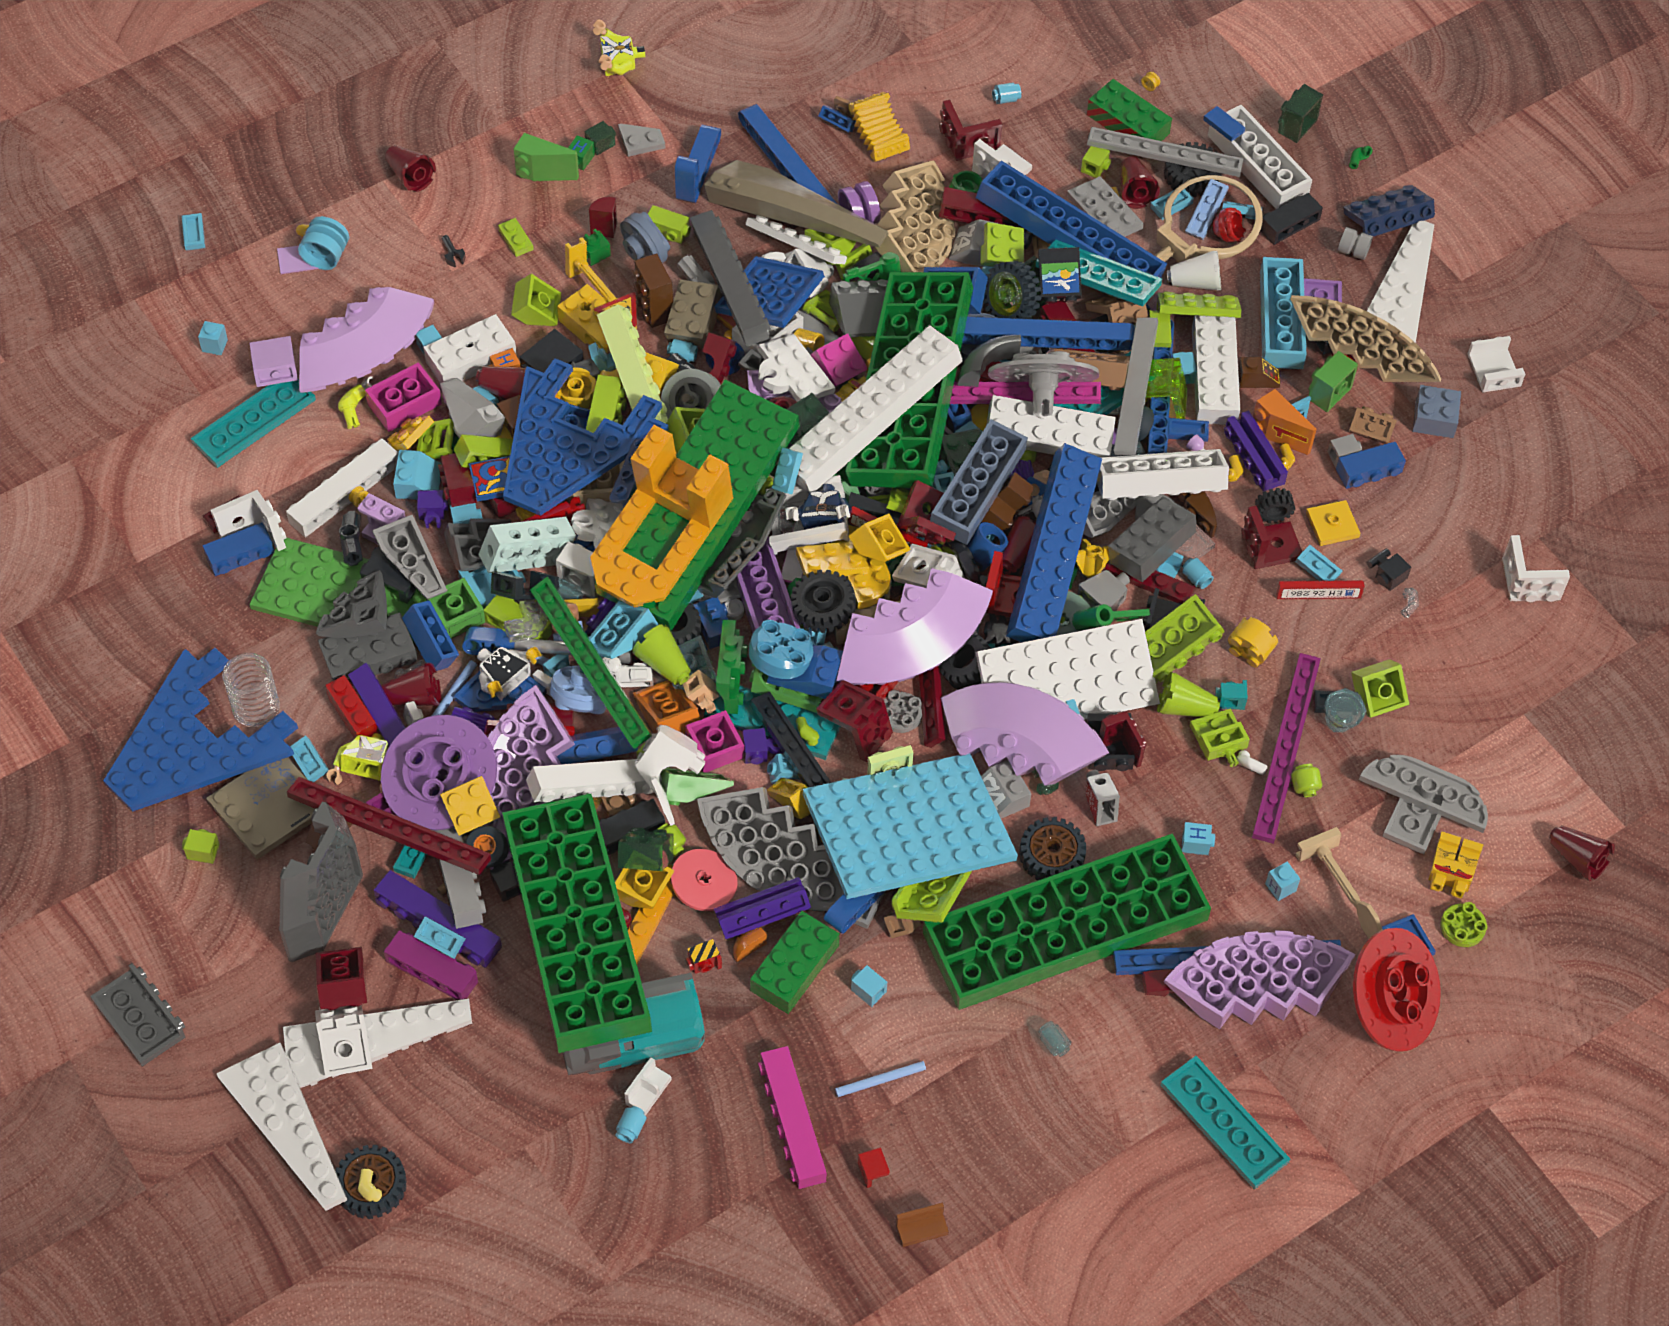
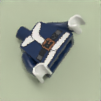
[785,484,852,530]

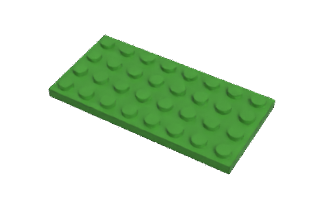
[250,538,426,646]

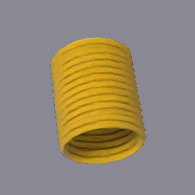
[794,328,825,352]

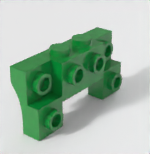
[716,620,748,714]

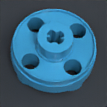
[749,620,813,679]

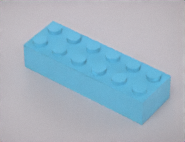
[1260,257,1307,369]

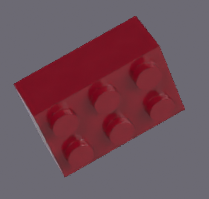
[316,947,368,1010]

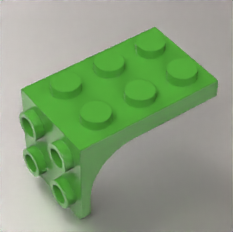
[749,663,823,713]

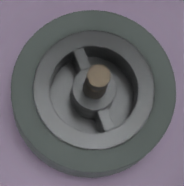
[661,369,721,419]

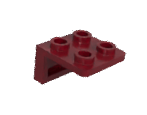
[1099,711,1147,768]

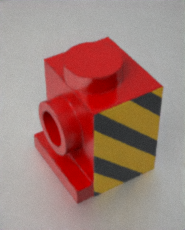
[685,939,722,974]

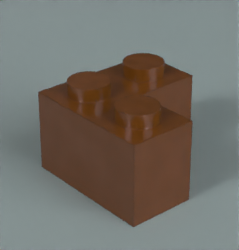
[981,472,1035,531]

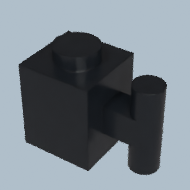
[1367,548,1412,591]

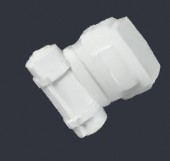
[603,657,653,688]

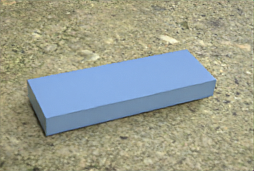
[1185,179,1229,240]

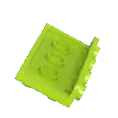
[1156,292,1241,318]
[1145,594,1225,683]
[892,871,972,922]

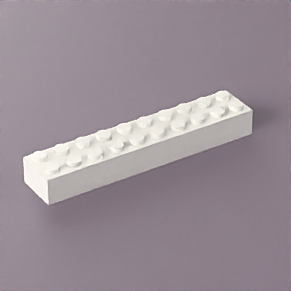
[789,326,963,493]

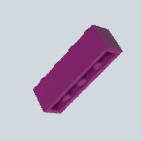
[384,930,478,1000]

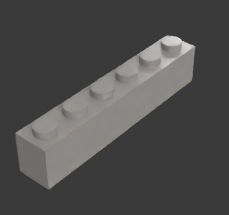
[433,827,486,929]

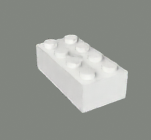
[424,314,517,383]

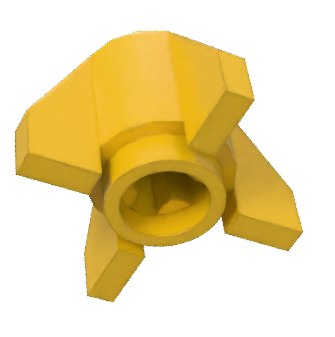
[1076,539,1109,578]

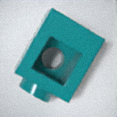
[1215,680,1248,710]

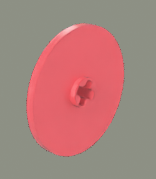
[670,849,737,911]

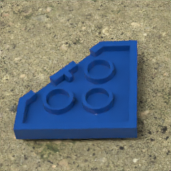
[454,671,547,712]

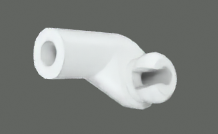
[1236,750,1267,775]

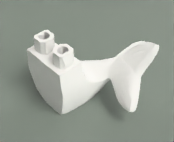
[635,725,705,826]

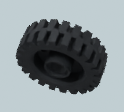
[1164,142,1222,197]
[791,570,856,633]

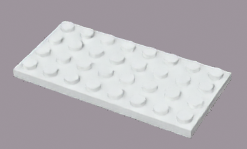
[975,619,1160,719]

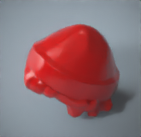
[1212,207,1247,243]

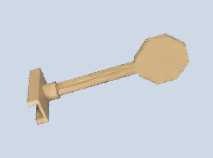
[1296,827,1382,939]

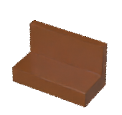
[896,1202,949,1247]

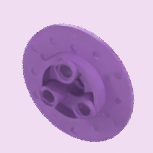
[381,715,497,831]

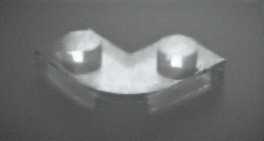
[504,599,547,643]

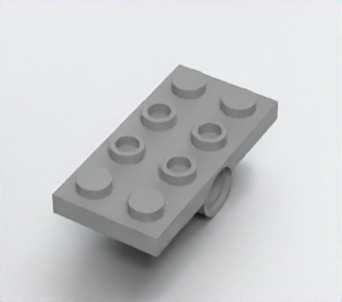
[1067,176,1143,237]

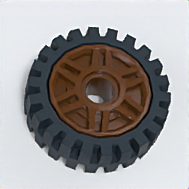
[1019,817,1086,881]
[335,1145,407,1219]

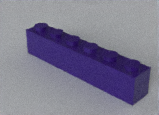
[374,870,502,968]

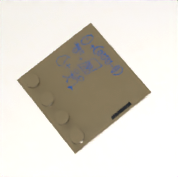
[206,757,315,860]

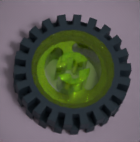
[983,261,1041,319]

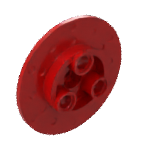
[1353,928,1441,1052]

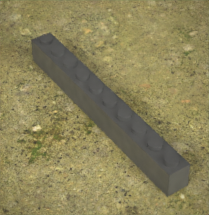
[690,210,771,347]

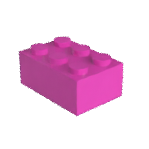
[365,362,442,432]

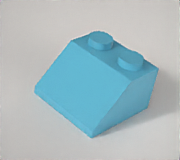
[393,450,441,500]

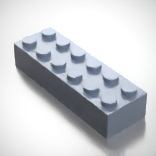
[930,419,1028,545]

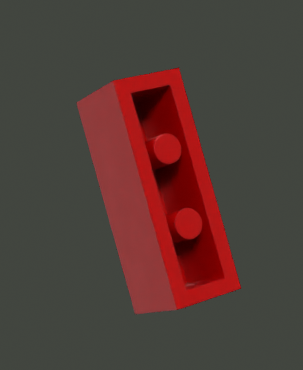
[325,675,378,739]

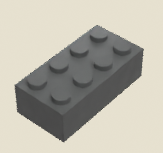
[1108,496,1196,582]

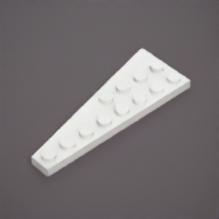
[1367,221,1434,343]
[283,999,472,1088]
[216,1043,347,1211]

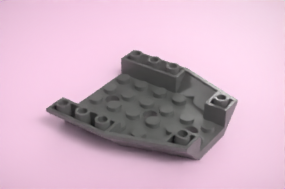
[698,488,787,598]
[279,802,363,962]

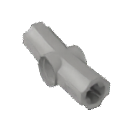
[677,255,722,293]

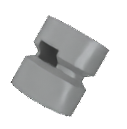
[1338,227,1373,260]

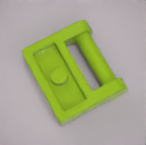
[803,289,840,332]
[417,419,454,459]

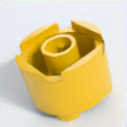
[557,368,596,410]
[1228,617,1278,668]

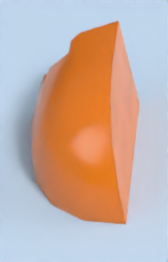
[733,927,767,963]

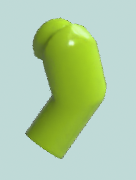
[795,717,819,746]

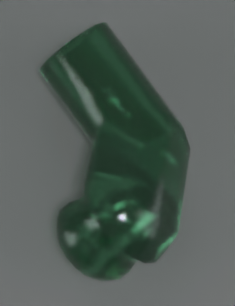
[1036,782,1059,795]

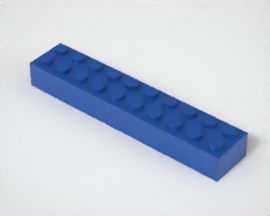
[976,160,1167,278]
[1006,443,1102,643]

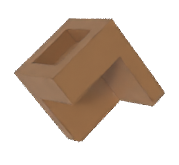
[883,909,921,938]

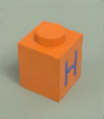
[488,348,521,367]

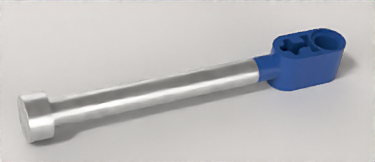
[462,626,633,664]

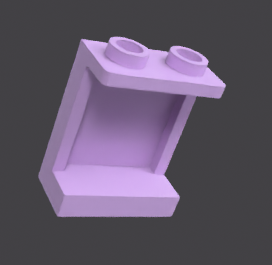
[250,336,298,387]
[358,493,405,544]

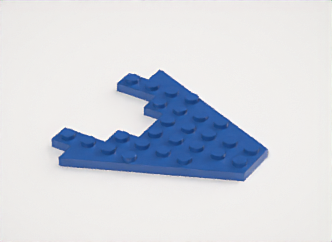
[503,358,669,516]
[103,648,298,812]

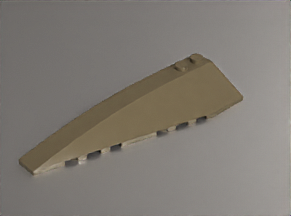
[704,160,888,247]

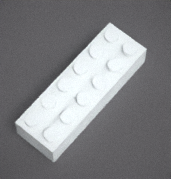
[1208,105,1312,209]
[1192,315,1240,425]
[986,395,1116,458]
[1096,449,1229,500]

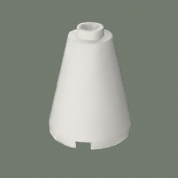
[1167,251,1221,291]

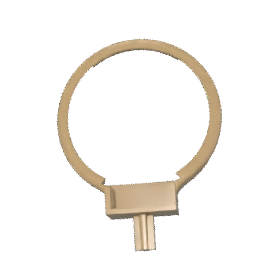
[1154,175,1263,263]

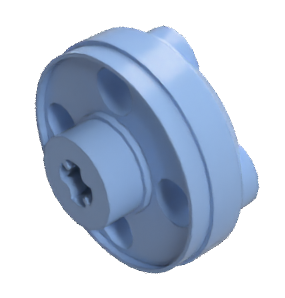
[550,665,606,714]

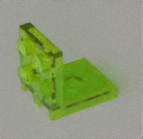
[1145,358,1187,419]

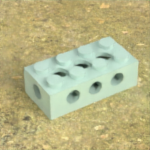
[479,517,576,573]

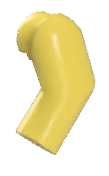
[358,1169,382,1202]

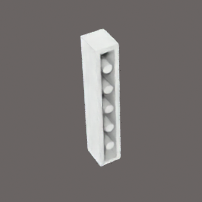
[286,439,399,538]
[526,759,662,802]

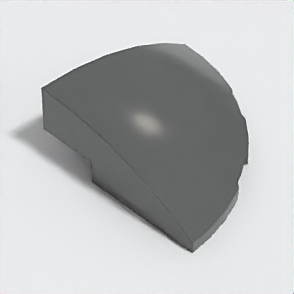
[444,518,511,571]
[316,570,387,638]

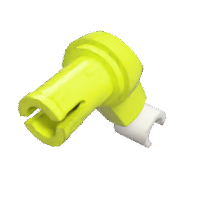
[338,376,377,429]

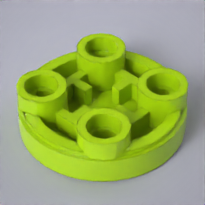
[1440,902,1488,947]

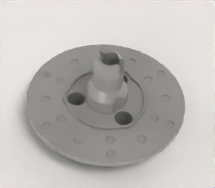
[988,351,1099,416]

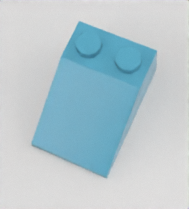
[589,601,659,659]

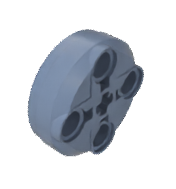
[620,211,670,263]

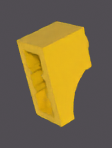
[767,778,810,819]

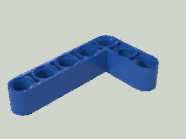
[675,124,721,203]

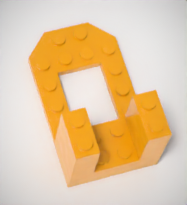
[590,425,733,608]

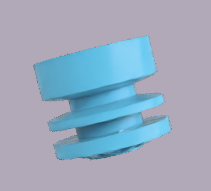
[298,216,350,270]

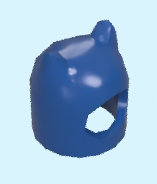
[965,522,1008,571]

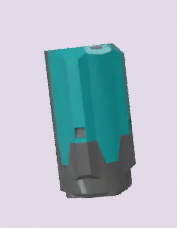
[562,973,705,1075]

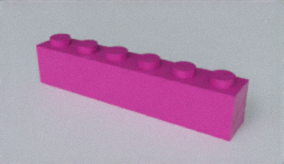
[758,1046,827,1189]

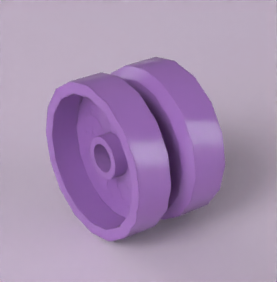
[838,181,881,224]

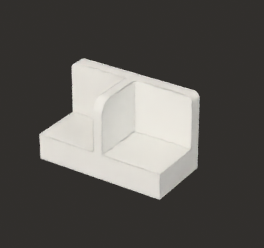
[625,1058,671,1116]

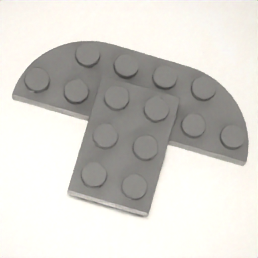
[1359,755,1488,854]

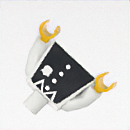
[477,647,542,700]

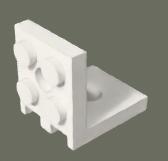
[972,139,1032,180]
[210,490,286,551]
[1502,535,1570,602]
[892,544,965,588]
[315,1005,372,1077]

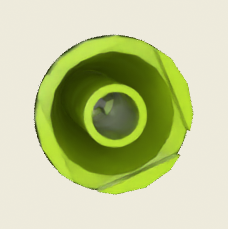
[632,624,691,685]
[1157,672,1220,717]

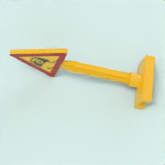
[565,237,637,329]

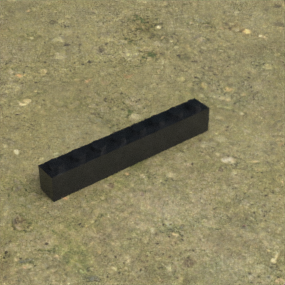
[490,798,665,902]

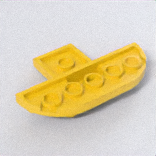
[796,525,891,609]

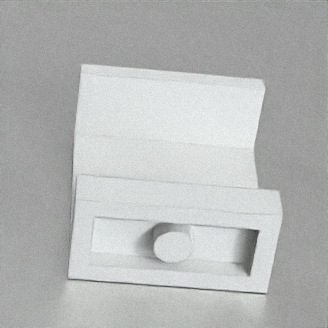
[1468,336,1525,393]

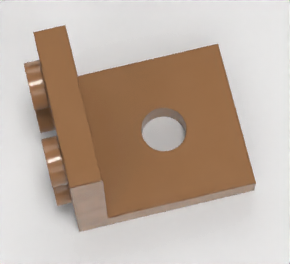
[1085,294,1149,354]

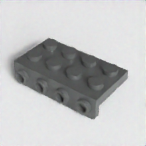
[318,613,417,684]
[90,963,186,1067]

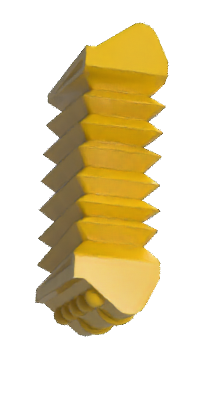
[848,92,910,162]

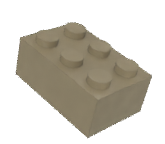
[664,279,723,349]

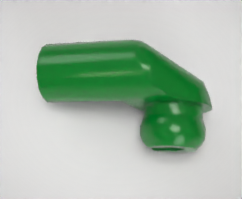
[1349,146,1373,169]

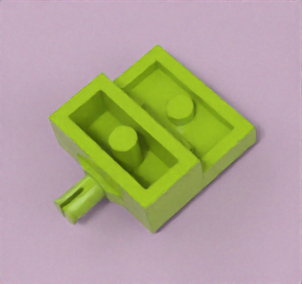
[981,222,1024,279]
[1190,708,1250,767]

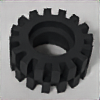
[1255,488,1296,523]

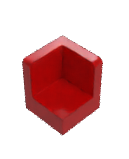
[858,1147,890,1188]

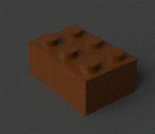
[633,253,673,328]

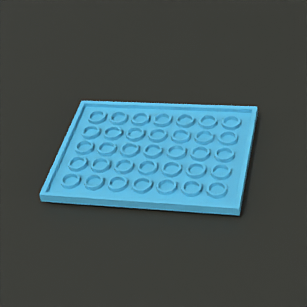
[803,754,1018,899]

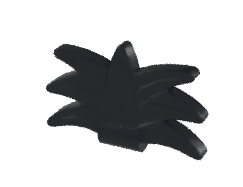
[984,613,1011,647]

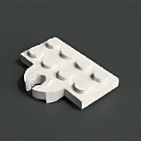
[758,334,835,404]
[570,498,624,549]

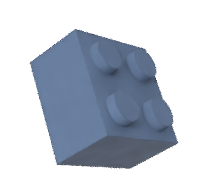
[1413,385,1461,438]

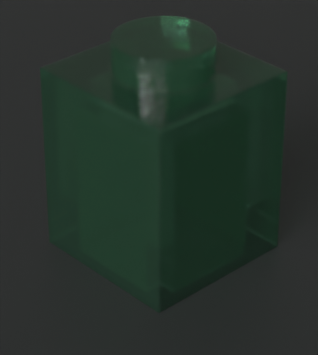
[584,121,616,156]

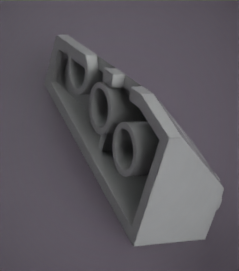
[439,378,505,438]
[1083,491,1144,538]
[372,515,447,600]

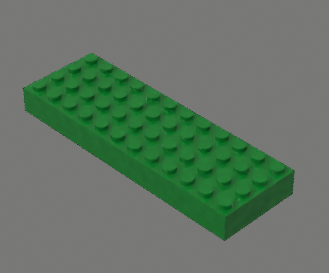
[846,272,973,488]
[594,380,799,631]
[502,793,652,1053]
[923,833,1211,1010]

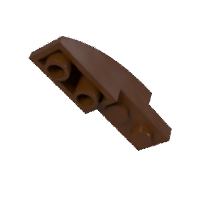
[1176,491,1217,538]

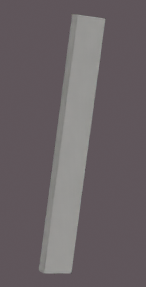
[1087,127,1244,177]
[1114,318,1158,455]

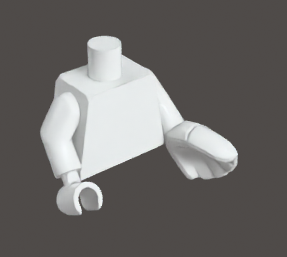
[761,248,834,308]

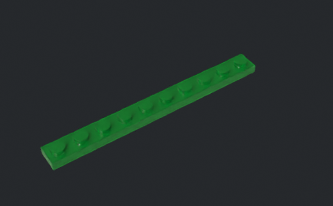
[530,577,653,749]

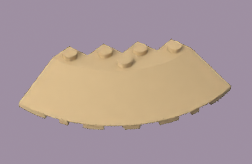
[875,160,956,272]
[1290,295,1441,382]

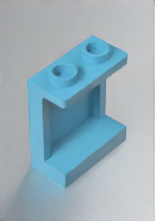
[458,567,526,609]

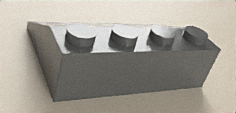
[829,279,888,337]

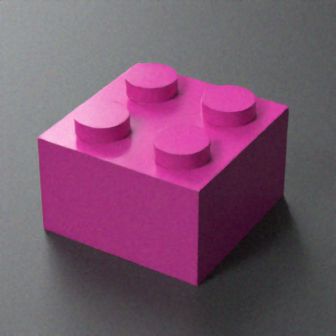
[810,334,868,388]
[685,710,744,772]

